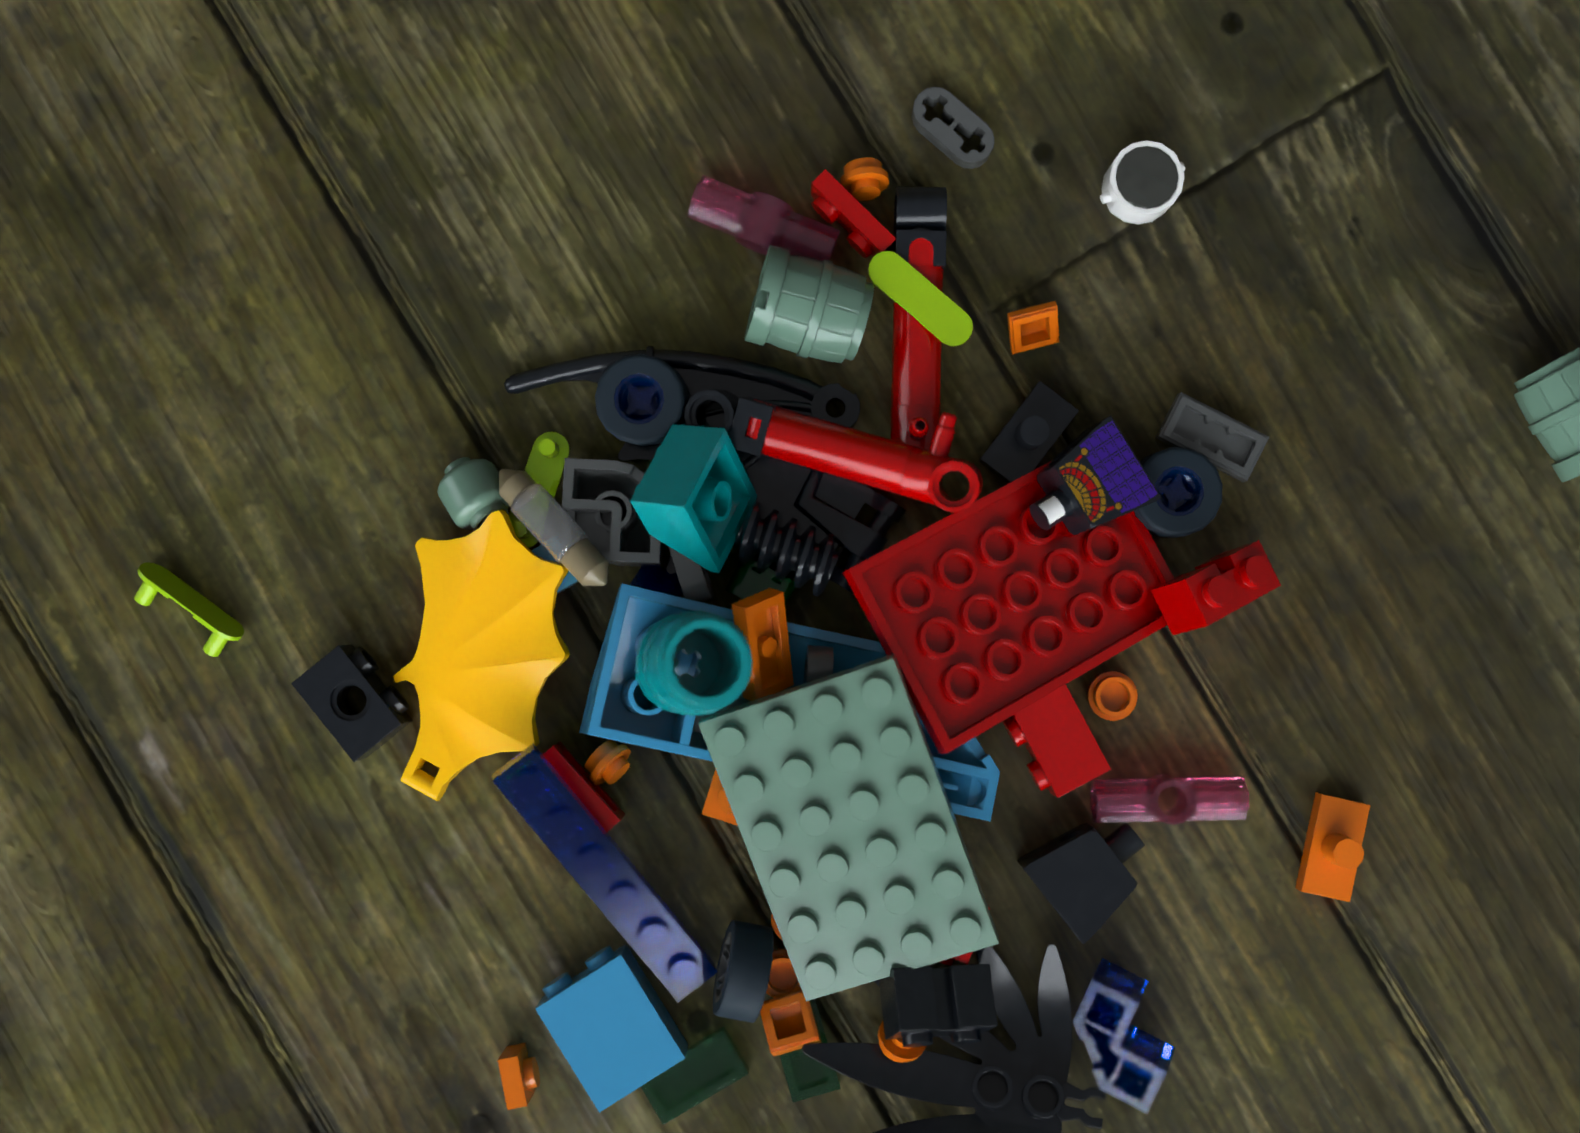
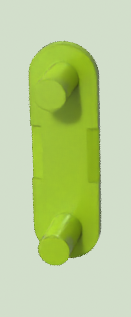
[868,251,973,346]
[509,432,570,548]
[134,562,244,657]

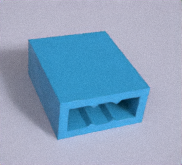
[535,944,689,1113]

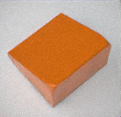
[760,990,822,1056]

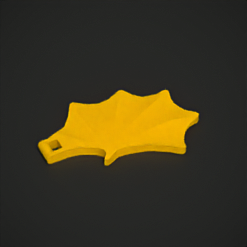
[393,510,570,801]

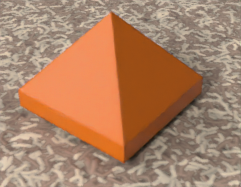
[1007,301,1059,355]

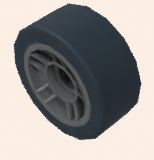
[713,920,774,1023]

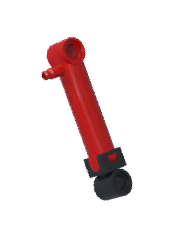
[889,186,947,450]
[684,389,983,512]

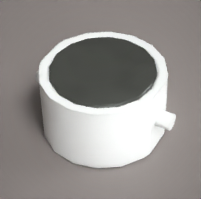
[1100,140,1185,224]

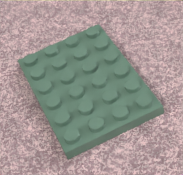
[698,653,999,1001]

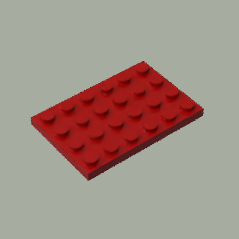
[843,461,1174,754]

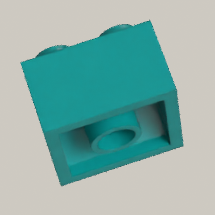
[630,424,758,573]

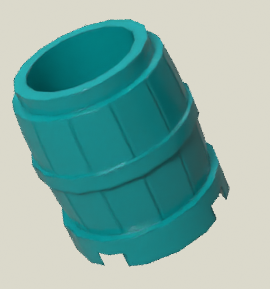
[635,610,752,716]

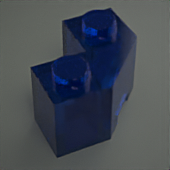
[1072,958,1175,1114]

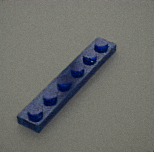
[492,743,718,1002]

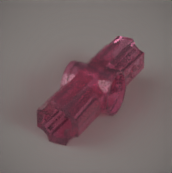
[687,175,840,261]
[1089,774,1249,825]

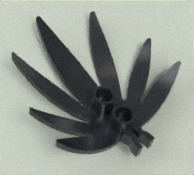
[802,944,1106,1133]

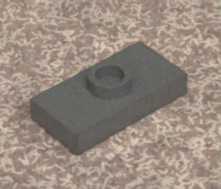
[1155,392,1269,482]

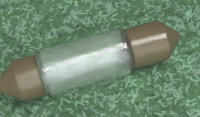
[499,469,609,586]

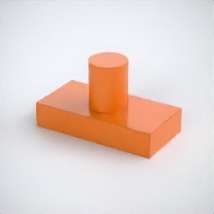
[1295,792,1370,902]

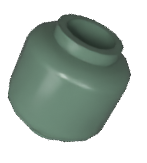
[437,457,509,531]

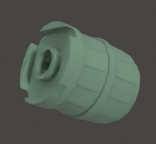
[744,245,874,363]
[1514,347,1580,482]

